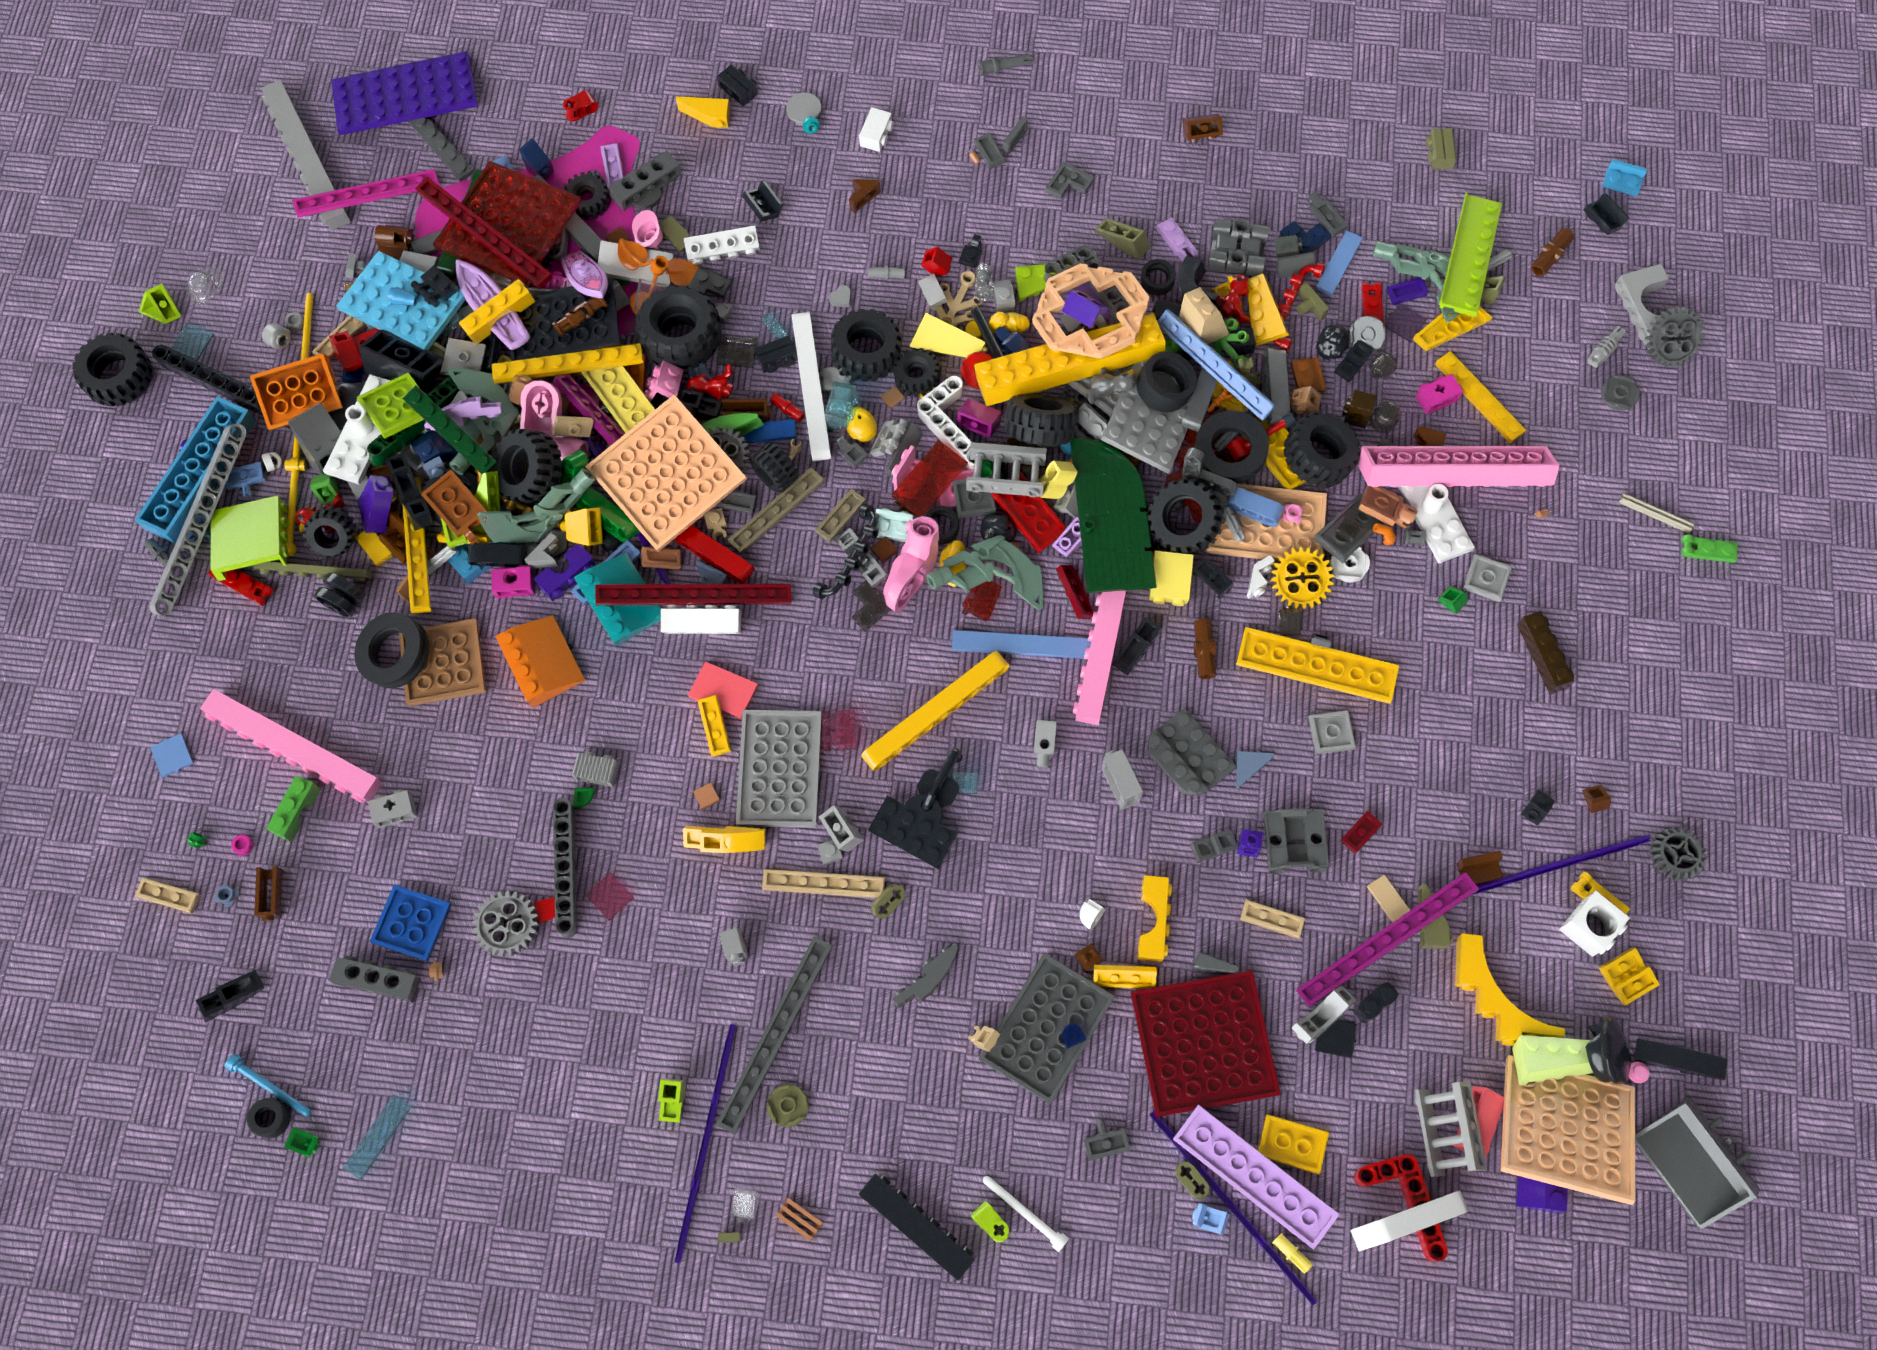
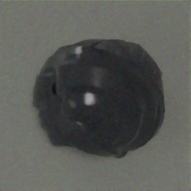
[1316,325,1349,360]
[980,513,1017,543]

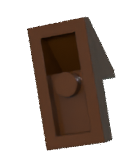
[849,179,881,213]

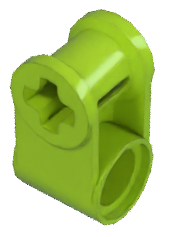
[970,1201,1009,1242]

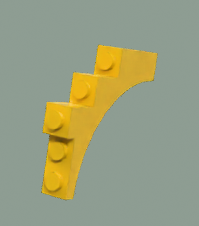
[1455,933,1565,1046]

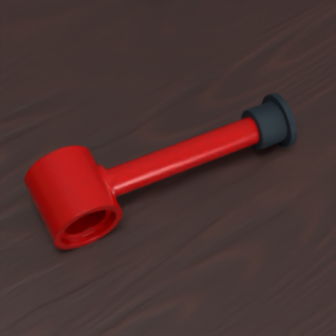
[1226,411,1297,463]

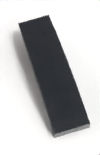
[1634,1039,1728,1081]

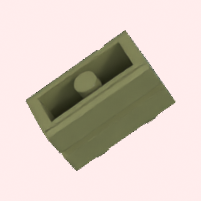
[1426,128,1456,169]

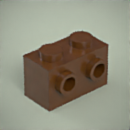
[1182,114,1223,141]

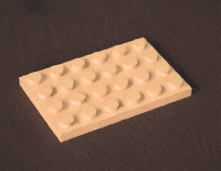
[1206,484,1327,565]

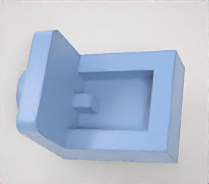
[1193,1203,1229,1235]

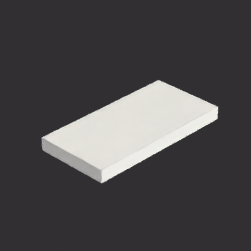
[598,241,673,287]

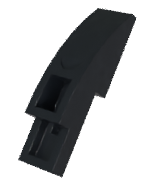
[650,390,722,419]

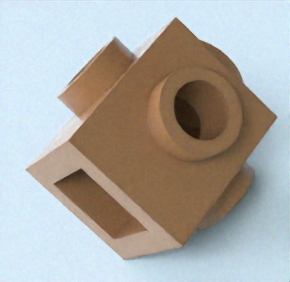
[1290,386,1322,415]

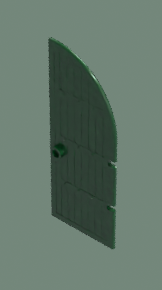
[1070,438,1157,593]

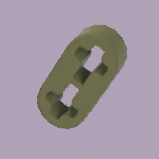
[871,884,905,919]
[1175,1162,1209,1200]

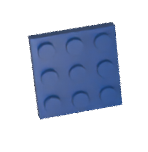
[369,885,452,962]

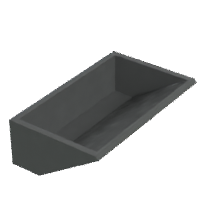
[1635,1097,1760,1230]

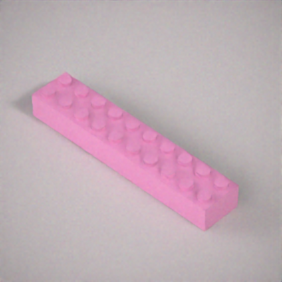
[1358,446,1560,487]

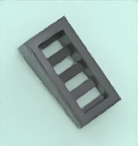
[1192,952,1239,975]

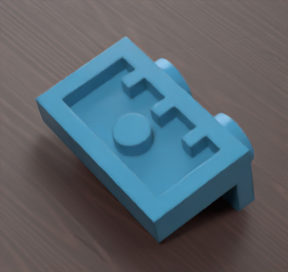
[1602,159,1647,197]

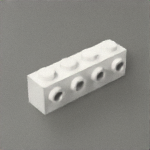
[684,226,760,265]
[661,605,741,634]

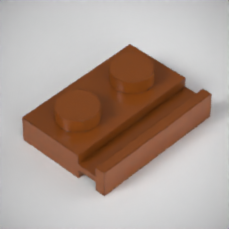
[1290,356,1326,393]

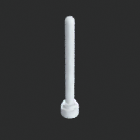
[983,1176,1069,1252]

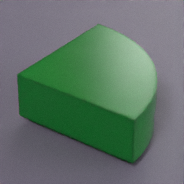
[573,788,595,809]

